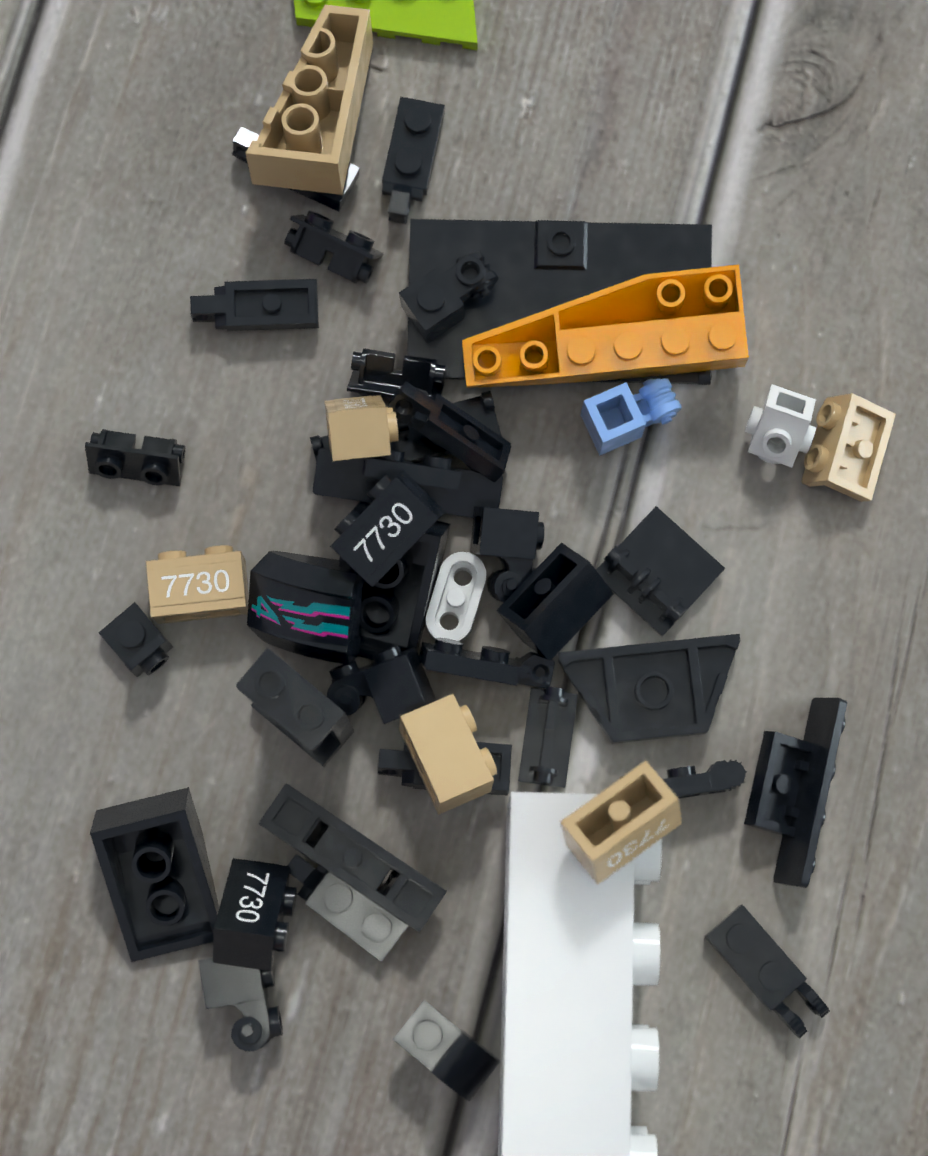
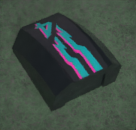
[247,551,365,665]

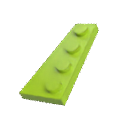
[294,0,478,51]

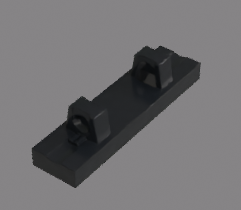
[259,783,447,933]

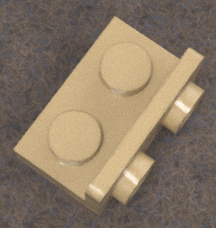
[802,393,896,502]

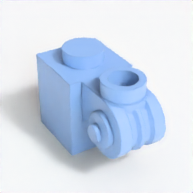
[580,378,682,456]

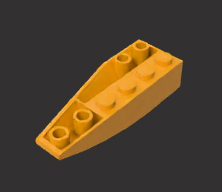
[462,264,749,388]

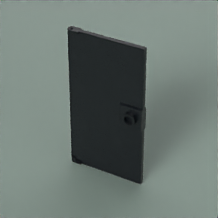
[407,219,712,385]

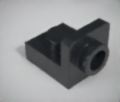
[99,602,173,677]

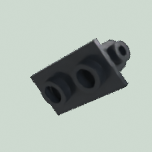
[284,211,384,284]
[347,348,446,398]
[85,429,185,486]
[518,687,578,788]

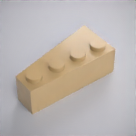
[246,5,373,195]

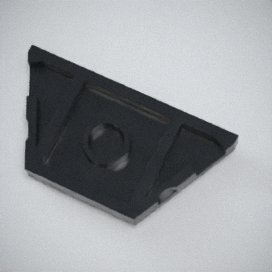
[557,634,740,744]

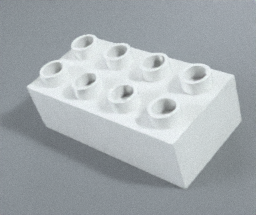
[498,792,662,1156]

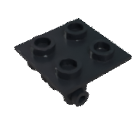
[596,506,725,637]

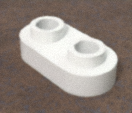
[426,552,486,642]

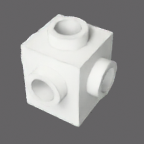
[745,384,816,468]

